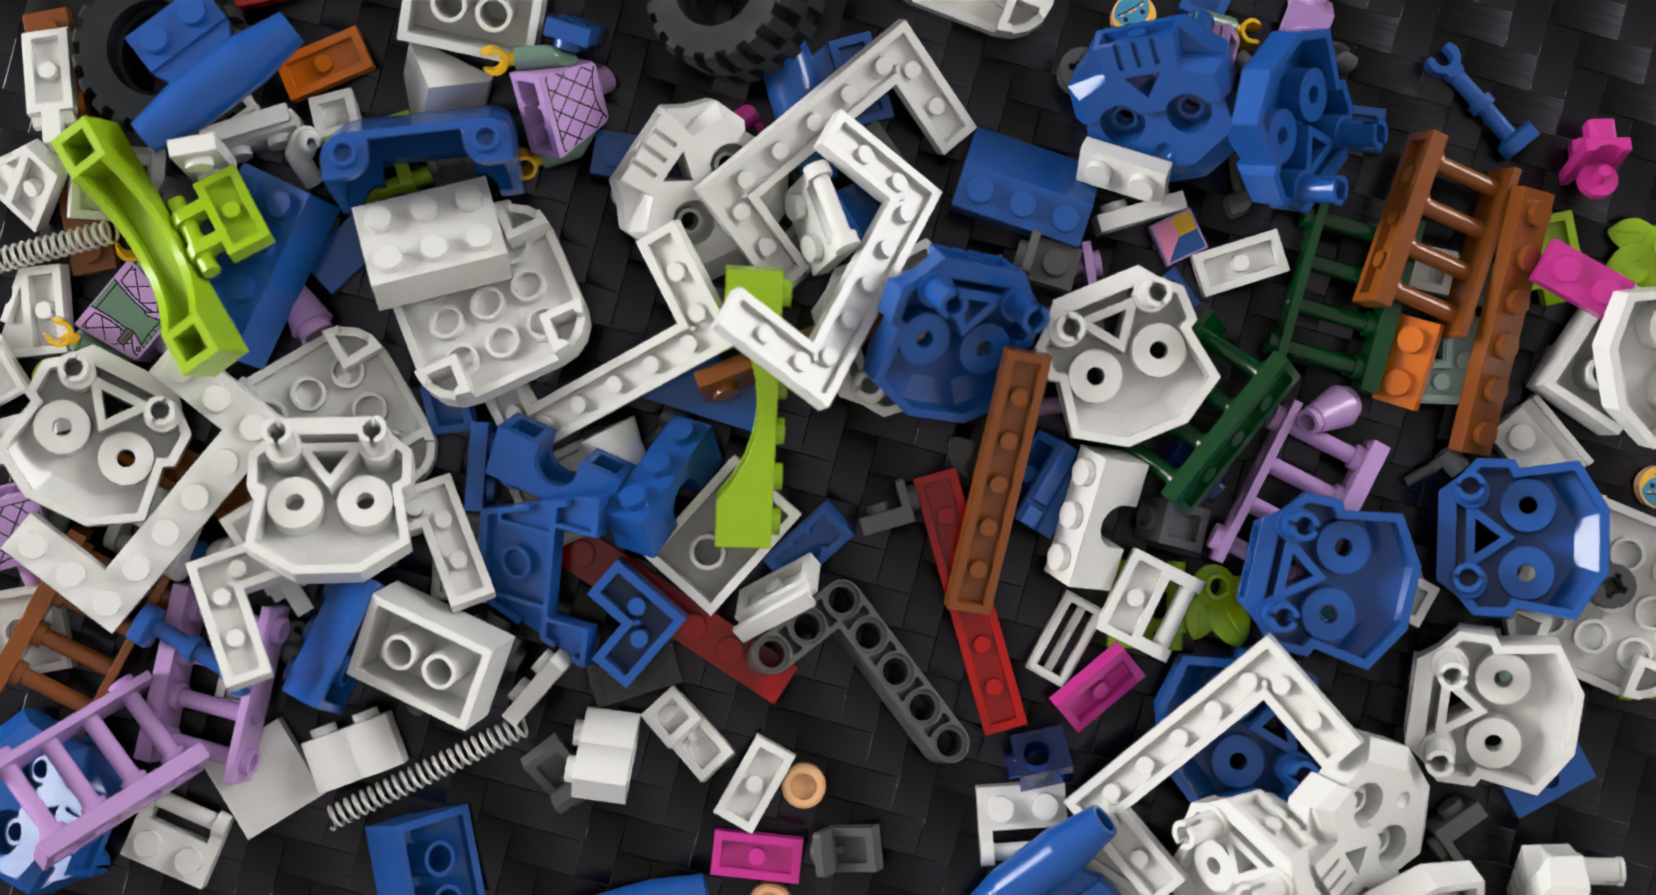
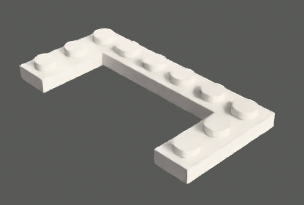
[693,19,977,283]
[710,109,942,411]
[485,219,734,445]
[1,349,282,634]
[185,473,496,693]
[1064,633,1363,895]

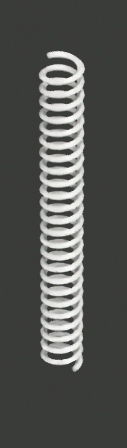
[0,220,120,274]
[327,718,528,831]

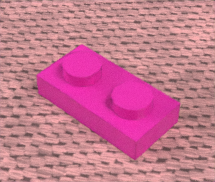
[1528,239,1636,321]
[1049,641,1146,733]
[710,827,803,884]

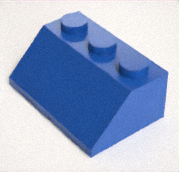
[948,126,1098,248]
[281,578,386,715]
[365,803,485,895]

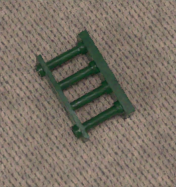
[1263,203,1427,395]
[1096,308,1301,518]

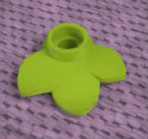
[1606,218,1656,287]
[1184,564,1251,647]

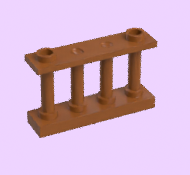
[1352,129,1522,339]
[0,523,173,735]

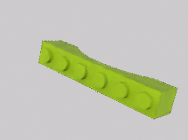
[51,115,249,376]
[714,265,792,549]

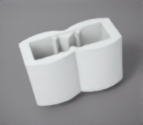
[301,706,409,794]
[564,706,641,805]

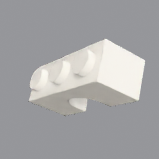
[1044,445,1149,591]

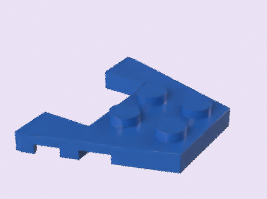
[478,494,610,668]

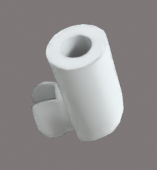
[285,125,322,189]

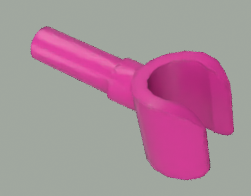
[733,105,767,134]

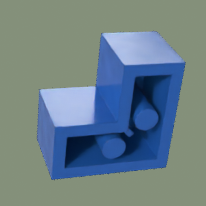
[587,556,689,688]

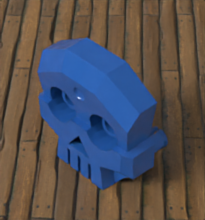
[1068,9,1237,182]
[1228,28,1388,213]
[863,243,1050,423]
[1436,458,1610,622]
[1236,492,1421,670]
[1153,645,1322,804]
[0,709,141,894]

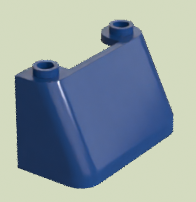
[320,105,524,214]

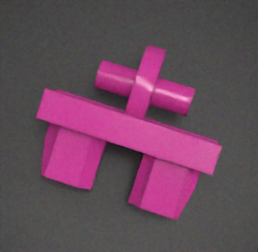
[1558,118,1632,200]

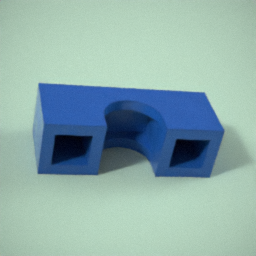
[485,412,637,526]
[603,414,723,559]

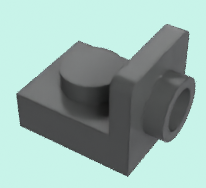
[1013,229,1083,294]
[858,478,921,536]
[1134,495,1211,553]

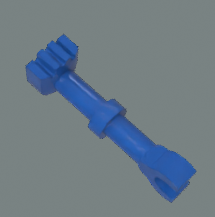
[1424,42,1540,161]
[125,603,251,696]

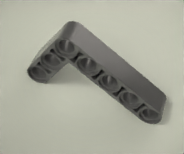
[745,579,970,764]

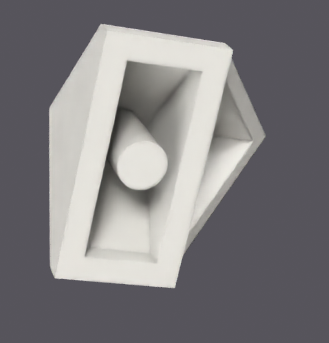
[403,42,493,114]

